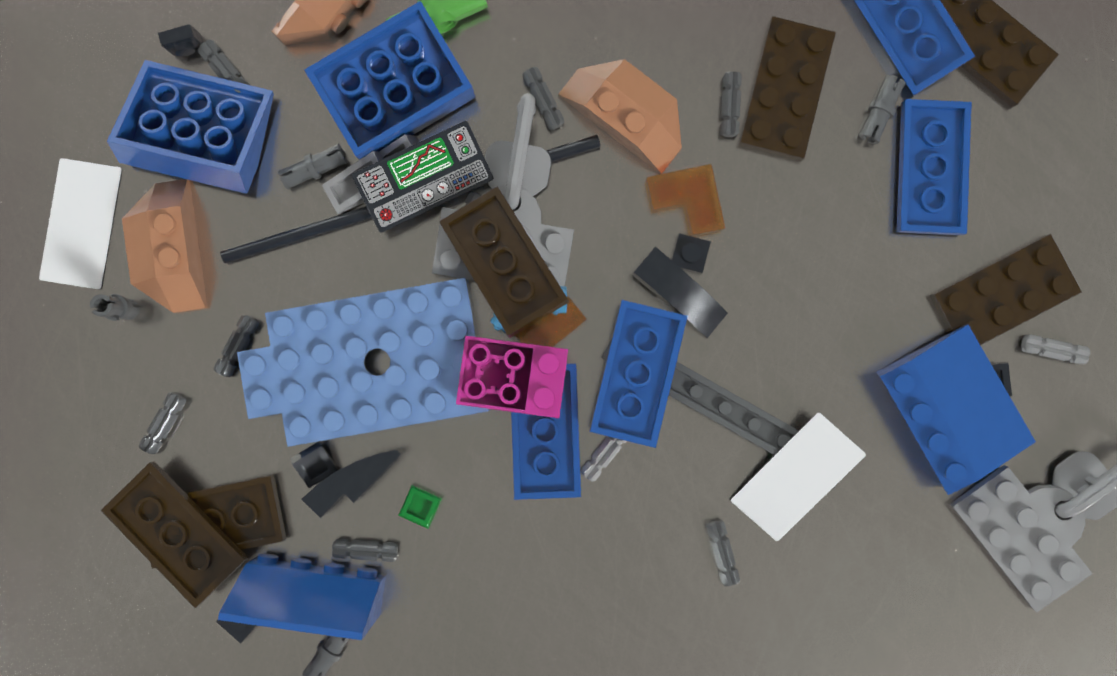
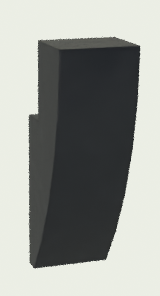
[632,246,728,339]
[301,447,406,518]

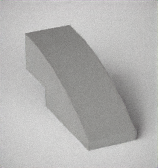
[322,134,419,214]

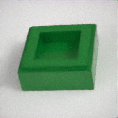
[398,484,443,529]

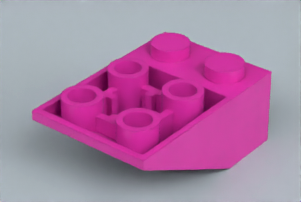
[456,336,568,418]

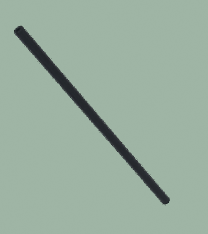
[220,134,601,264]

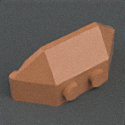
[271,0,366,46]
[558,59,682,175]
[122,179,208,313]

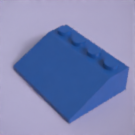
[304,1,476,160]
[107,60,274,194]
[876,324,1036,495]
[218,554,386,640]

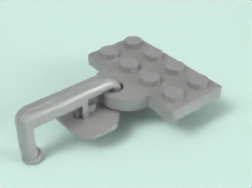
[432,93,574,286]
[950,451,1117,613]

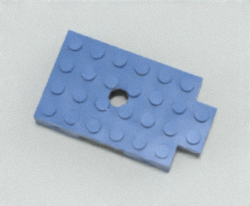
[237,278,491,447]

